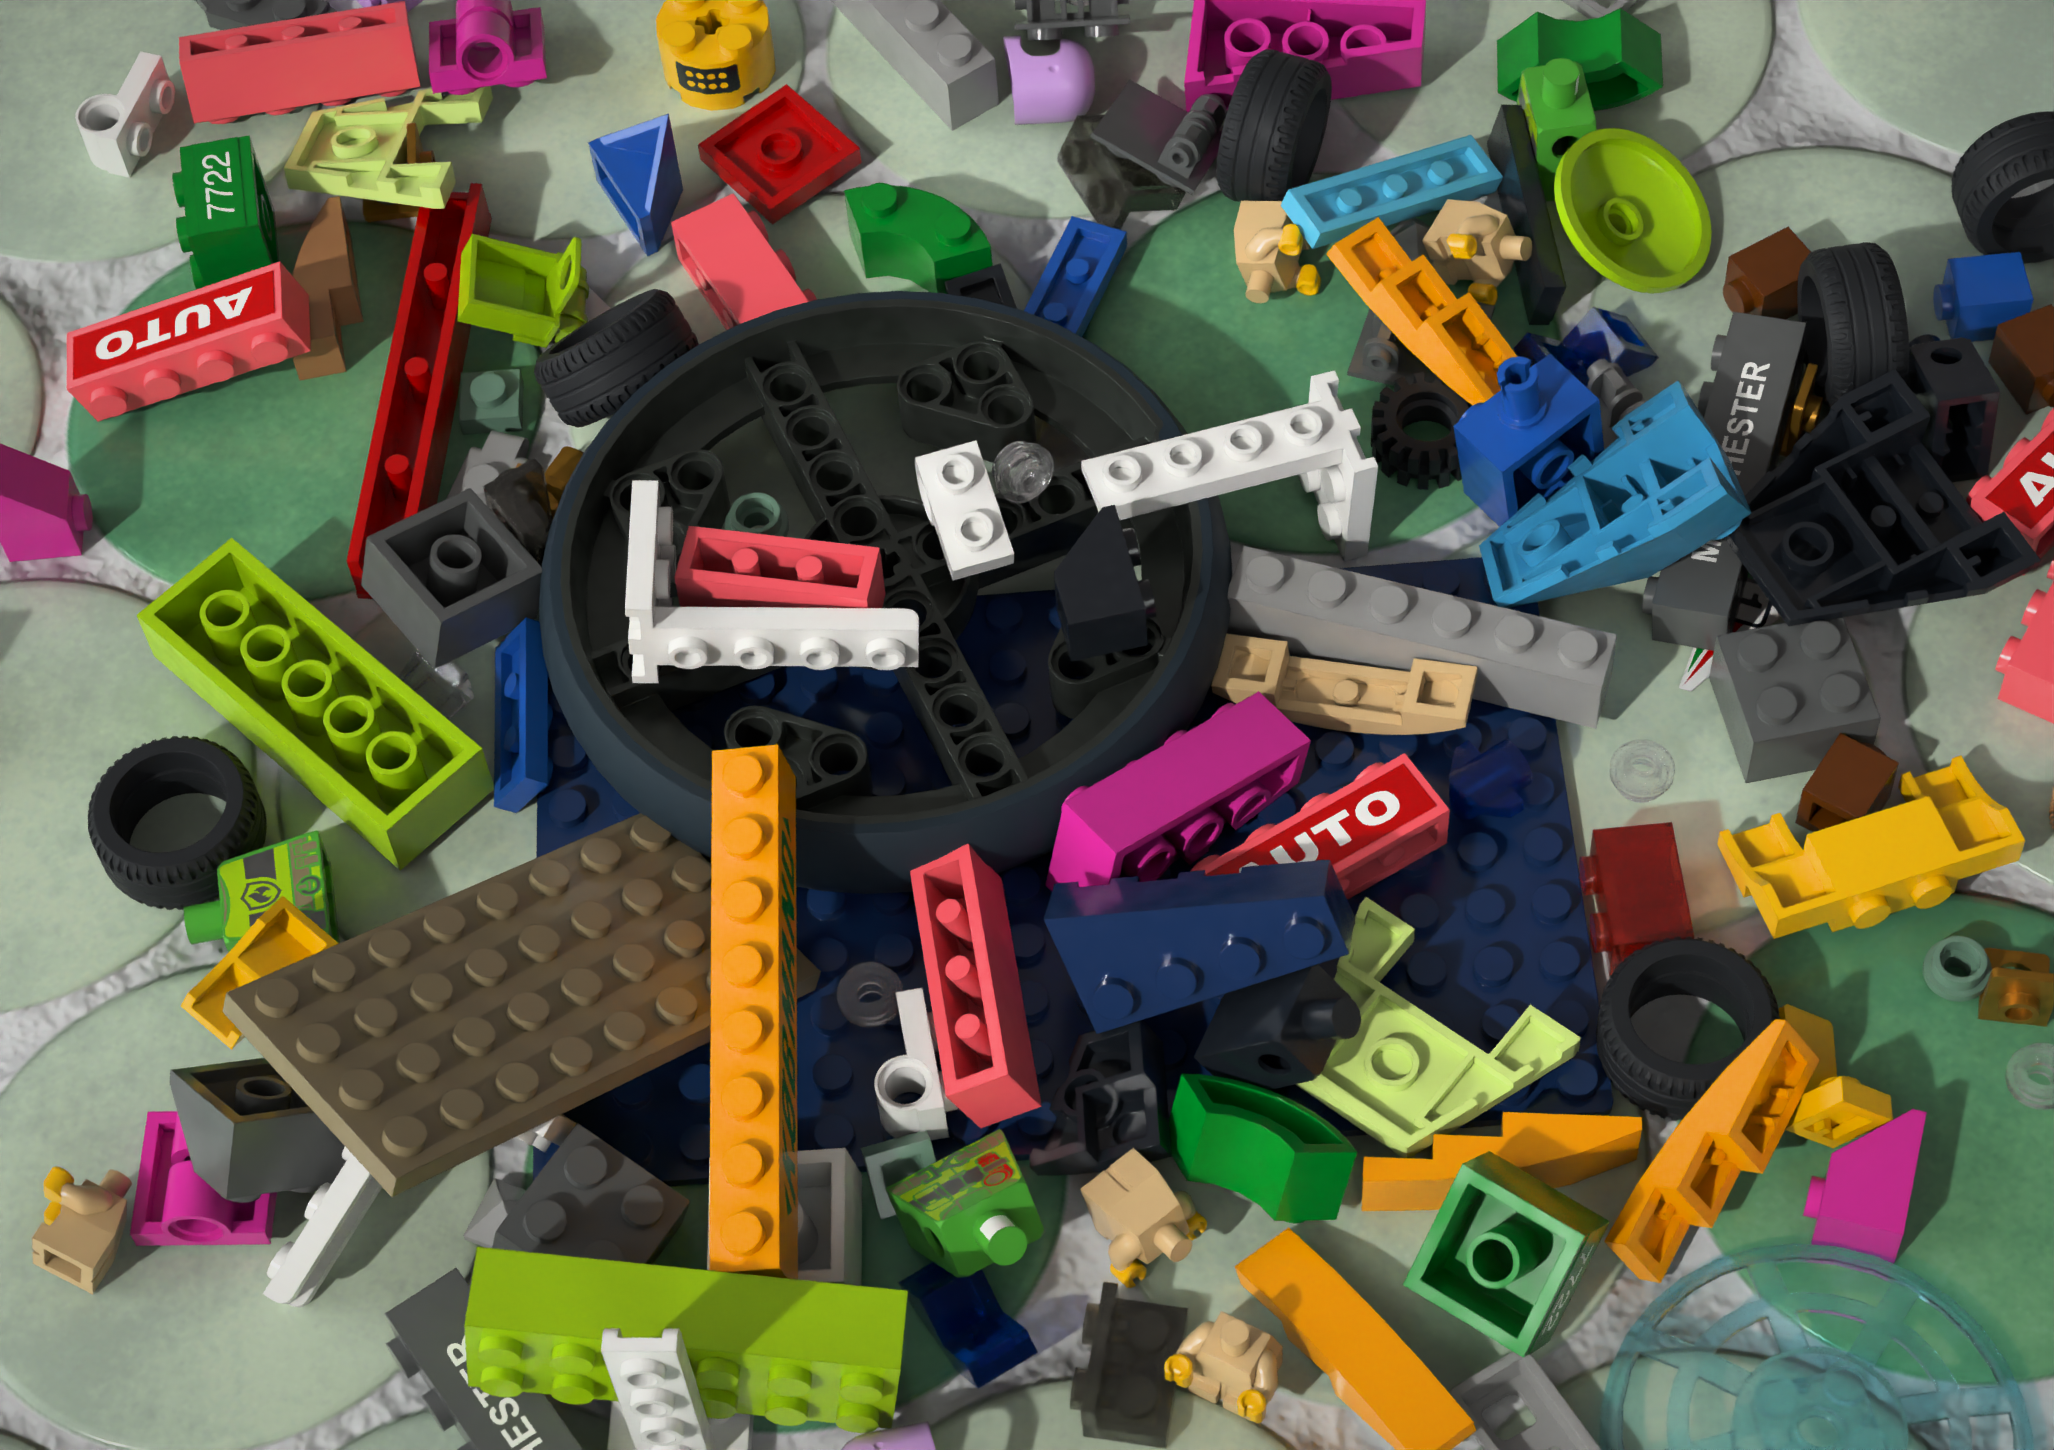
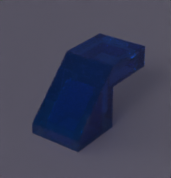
[1512,307,1659,387]
[898,1262,1038,1389]

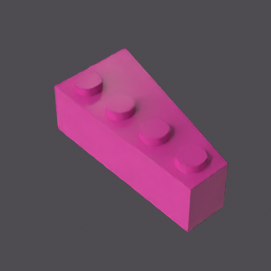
[1184,0,1426,113]
[1045,691,1311,892]

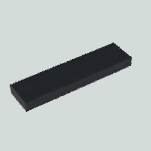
[1487,104,1567,325]

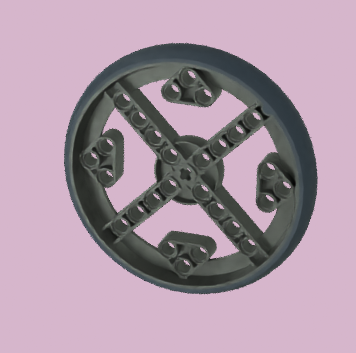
[539,291,1233,894]

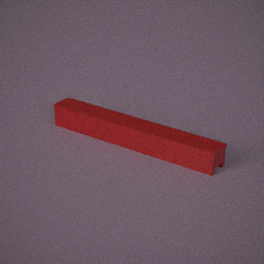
[347,183,492,599]

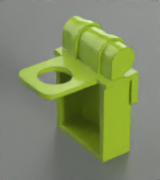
[457,234,589,348]

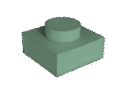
[459,369,524,435]
[861,1130,936,1219]

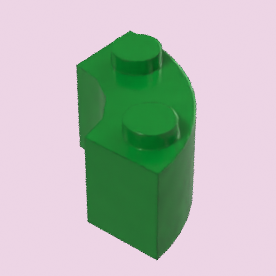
[1497,8,1663,111]
[844,183,993,294]
[1169,1074,1357,1224]

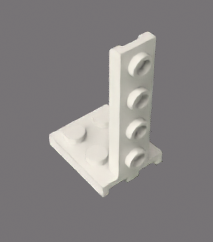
[1081,370,1378,562]
[625,480,919,683]
[263,1114,577,1307]
[601,1328,754,1450]

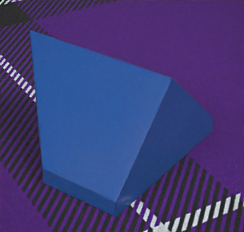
[588,114,683,256]

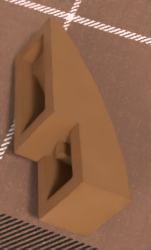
[292,196,363,381]

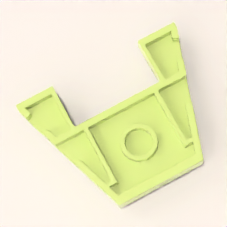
[284,86,493,209]
[1296,897,1581,1158]

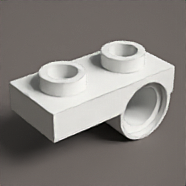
[76,52,175,177]
[915,440,1014,581]
[874,988,958,1140]

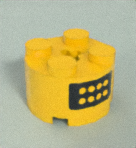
[656,0,776,111]

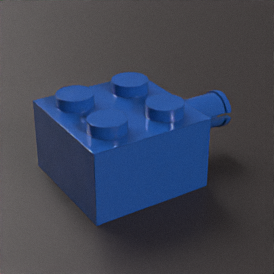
[1453,354,1604,527]

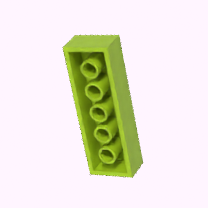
[136,538,494,871]
[464,1247,908,1433]

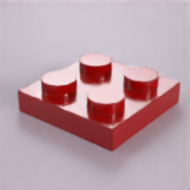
[698,84,862,225]

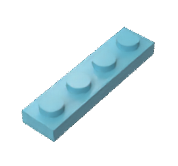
[1281,135,1503,249]

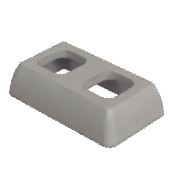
[1450,1352,1601,1450]

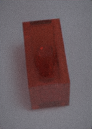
[1579,822,1694,977]

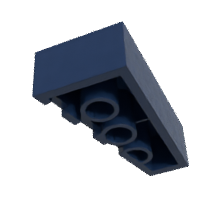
[1044,859,1355,1034]

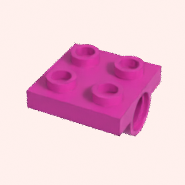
[429,0,547,95]
[130,1111,277,1246]

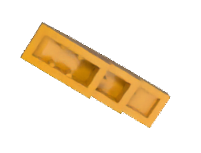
[1326,217,1518,406]
[1604,1019,1820,1283]
[1361,1112,1642,1211]
[1234,1227,1476,1450]

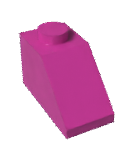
[0,443,93,562]
[1803,1109,1927,1264]

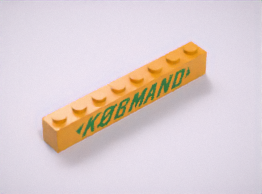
[709,744,798,1279]

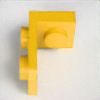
[1779,1004,1893,1148]

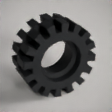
[1371,372,1472,490]

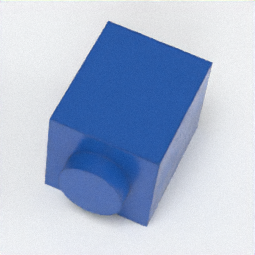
[1933,252,2034,342]

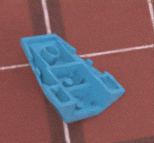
[1479,380,1751,608]

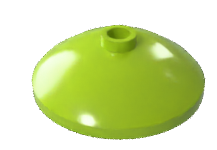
[1554,128,1712,293]

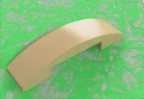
[1211,633,1478,735]

